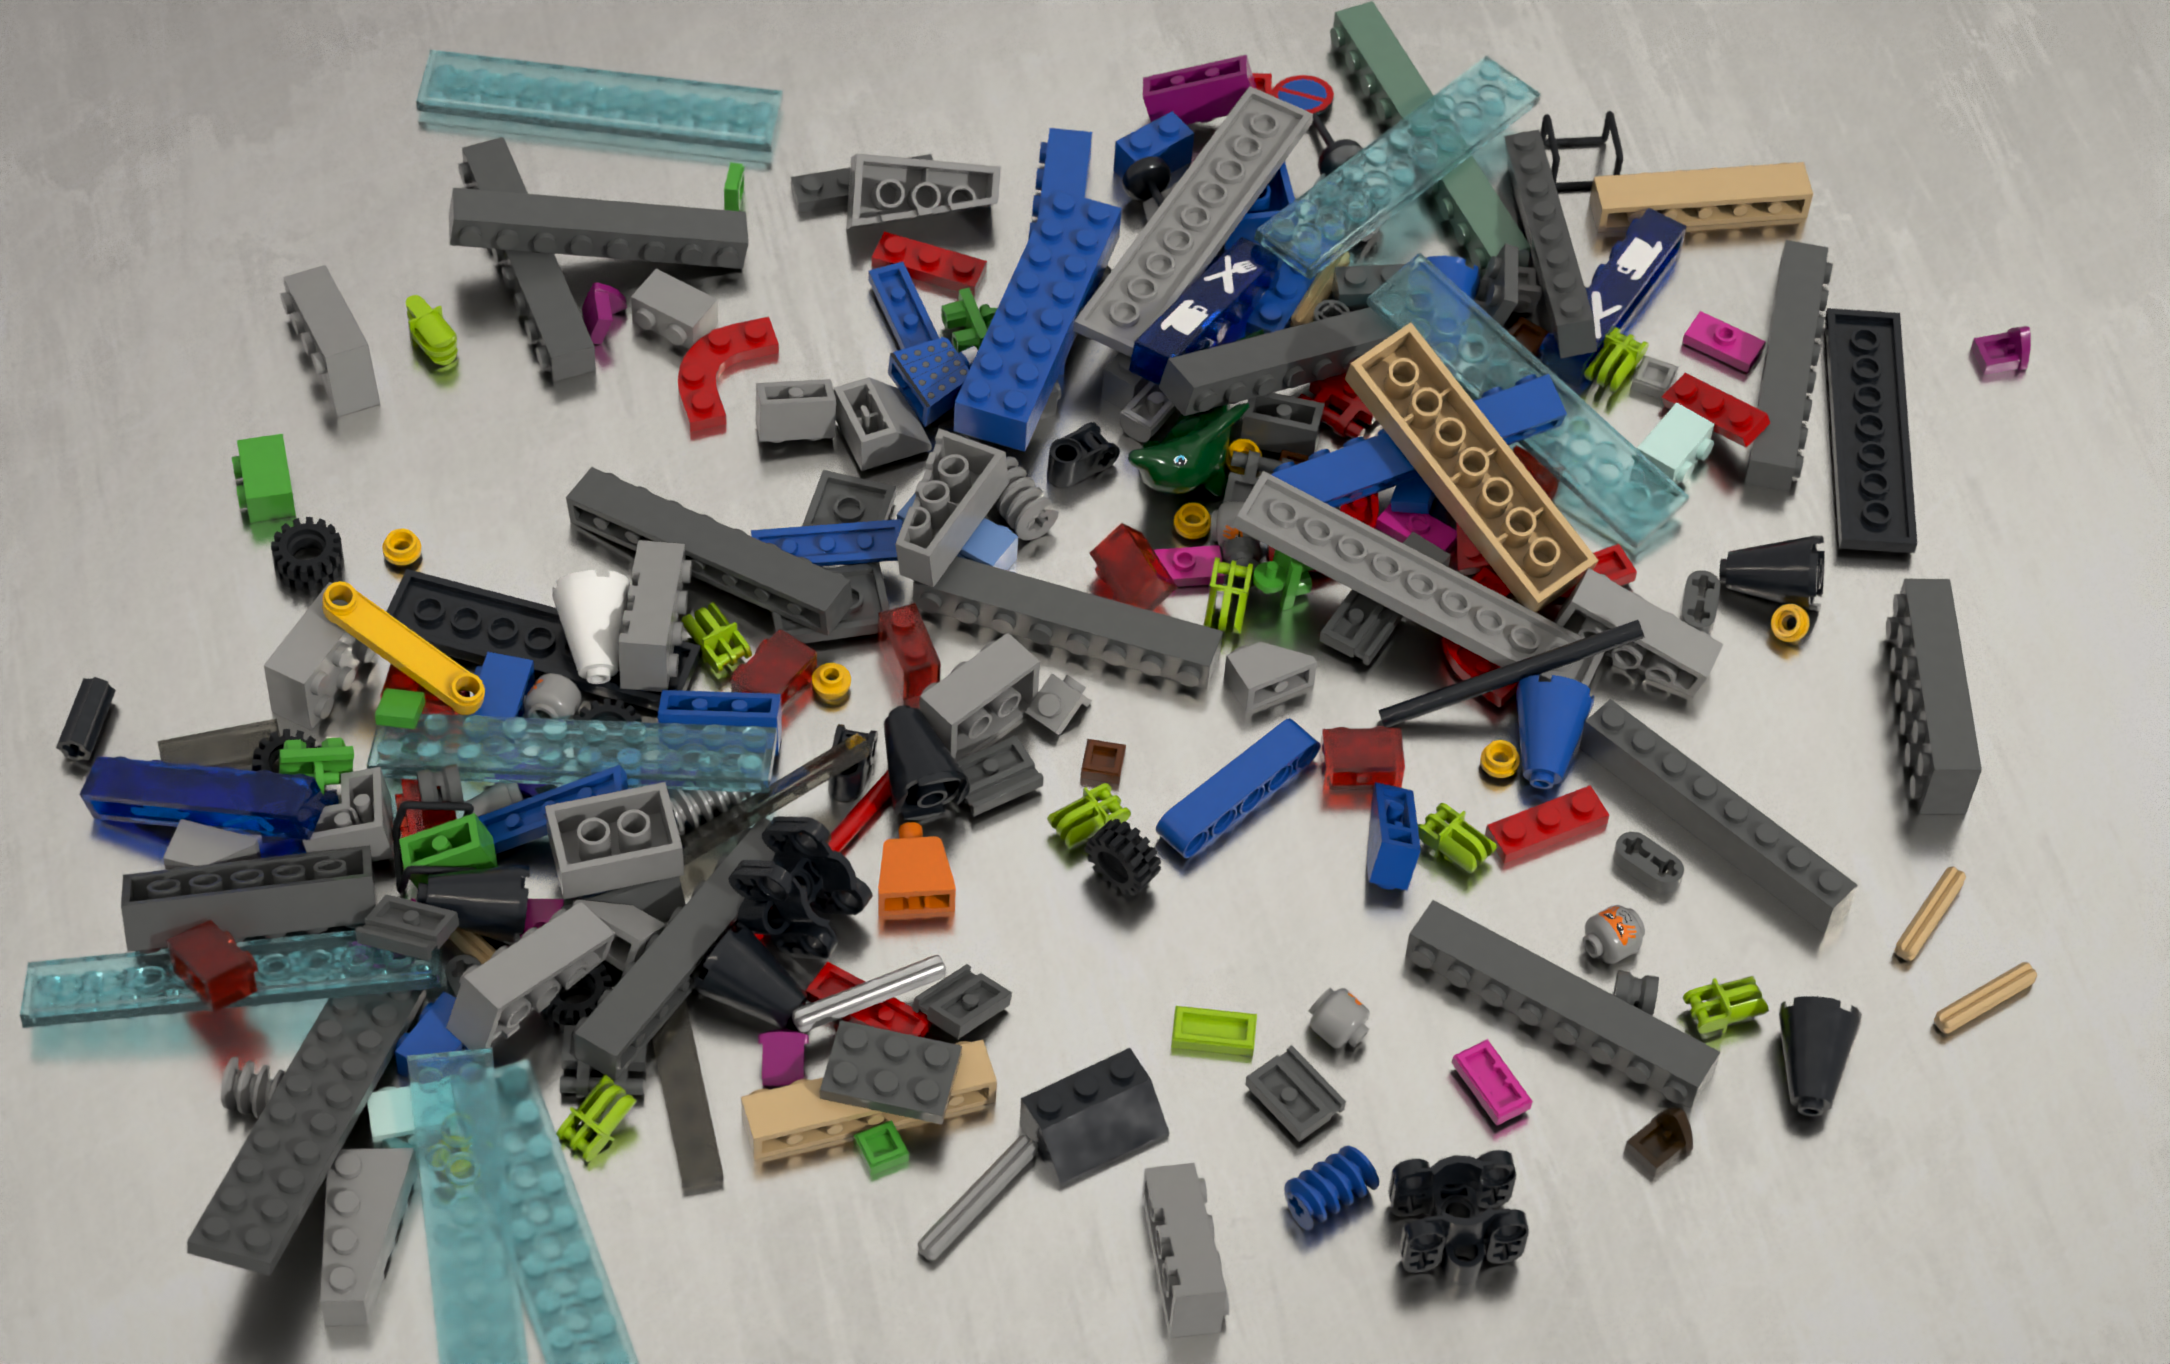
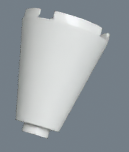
[552,570,630,684]

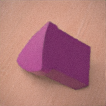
[582,283,627,344]
[1971,326,2031,375]
[758,1029,809,1086]

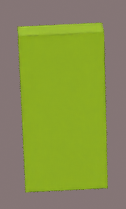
[1171,1005,1257,1056]

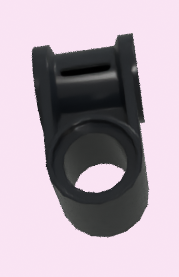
[1047,422,1120,488]
[828,724,878,802]

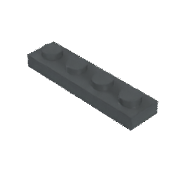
[791,154,933,213]

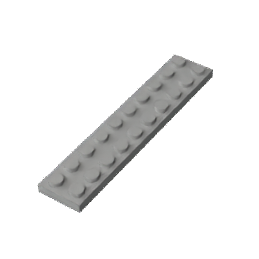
[1073,86,1313,360]
[1232,471,1605,686]

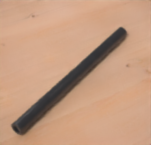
[1378,619,1645,728]

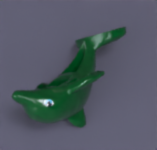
[1128,329,1264,497]

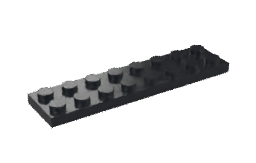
[1825,308,1917,553]
[386,569,701,711]

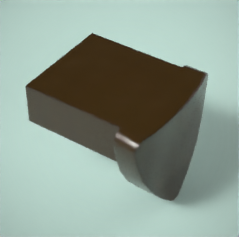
[1625,1108,1693,1177]

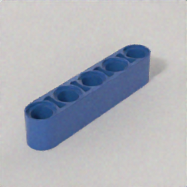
[1155,718,1321,858]

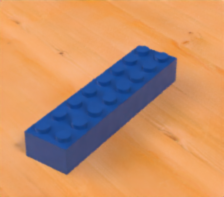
[954,189,1122,452]

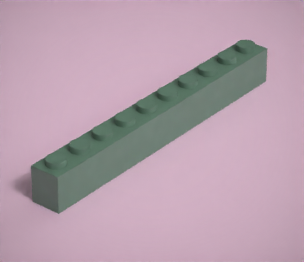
[1330,1,1531,276]

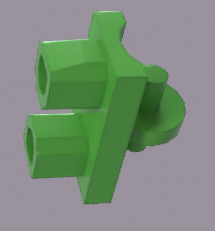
[941,288,997,353]
[1253,550,1313,611]
[279,737,354,797]

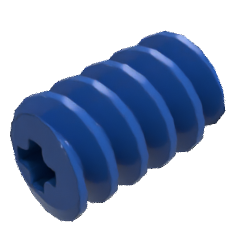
[1284,1145,1379,1230]

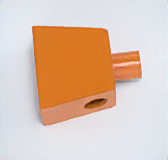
[878,822,956,916]

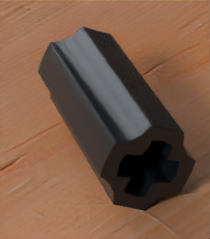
[56,677,116,761]

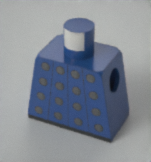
[888,337,978,427]

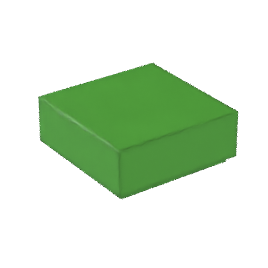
[724,162,745,211]
[375,688,426,729]
[854,1120,909,1175]

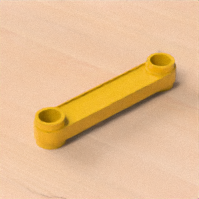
[322,581,485,715]

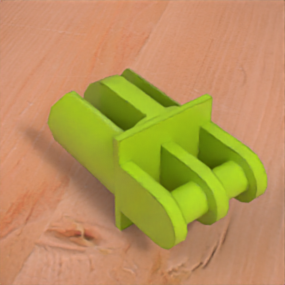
[406,295,458,366]
[1584,327,1649,392]
[1203,557,1254,635]
[681,602,752,673]
[1047,783,1131,849]
[1418,803,1497,874]
[1683,975,1769,1033]
[556,1075,637,1162]

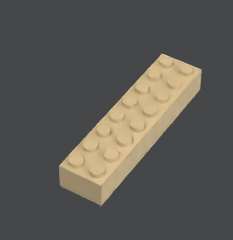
[1345,322,1599,613]

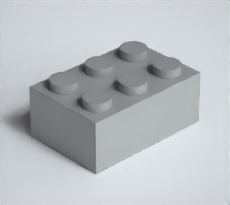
[264,582,375,731]
[919,633,1040,761]
[545,782,684,899]

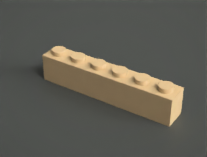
[1589,162,1813,233]
[741,1040,997,1160]

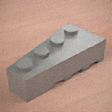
[846,153,1001,230]
[280,265,380,417]
[895,428,1009,587]
[618,540,692,692]
[1554,568,1724,696]
[446,902,615,1060]
[320,1148,418,1326]
[1142,1163,1229,1338]

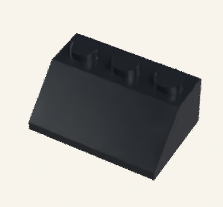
[1019,1048,1169,1188]

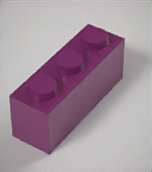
[1143,55,1257,125]

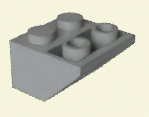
[834,377,932,471]

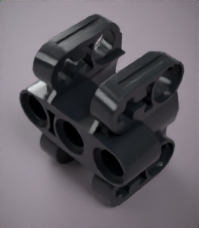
[728,816,872,959]
[1388,1150,1529,1286]

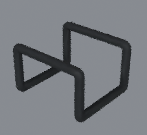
[1540,111,1623,190]
[393,801,476,893]

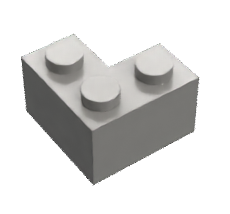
[302,767,394,862]

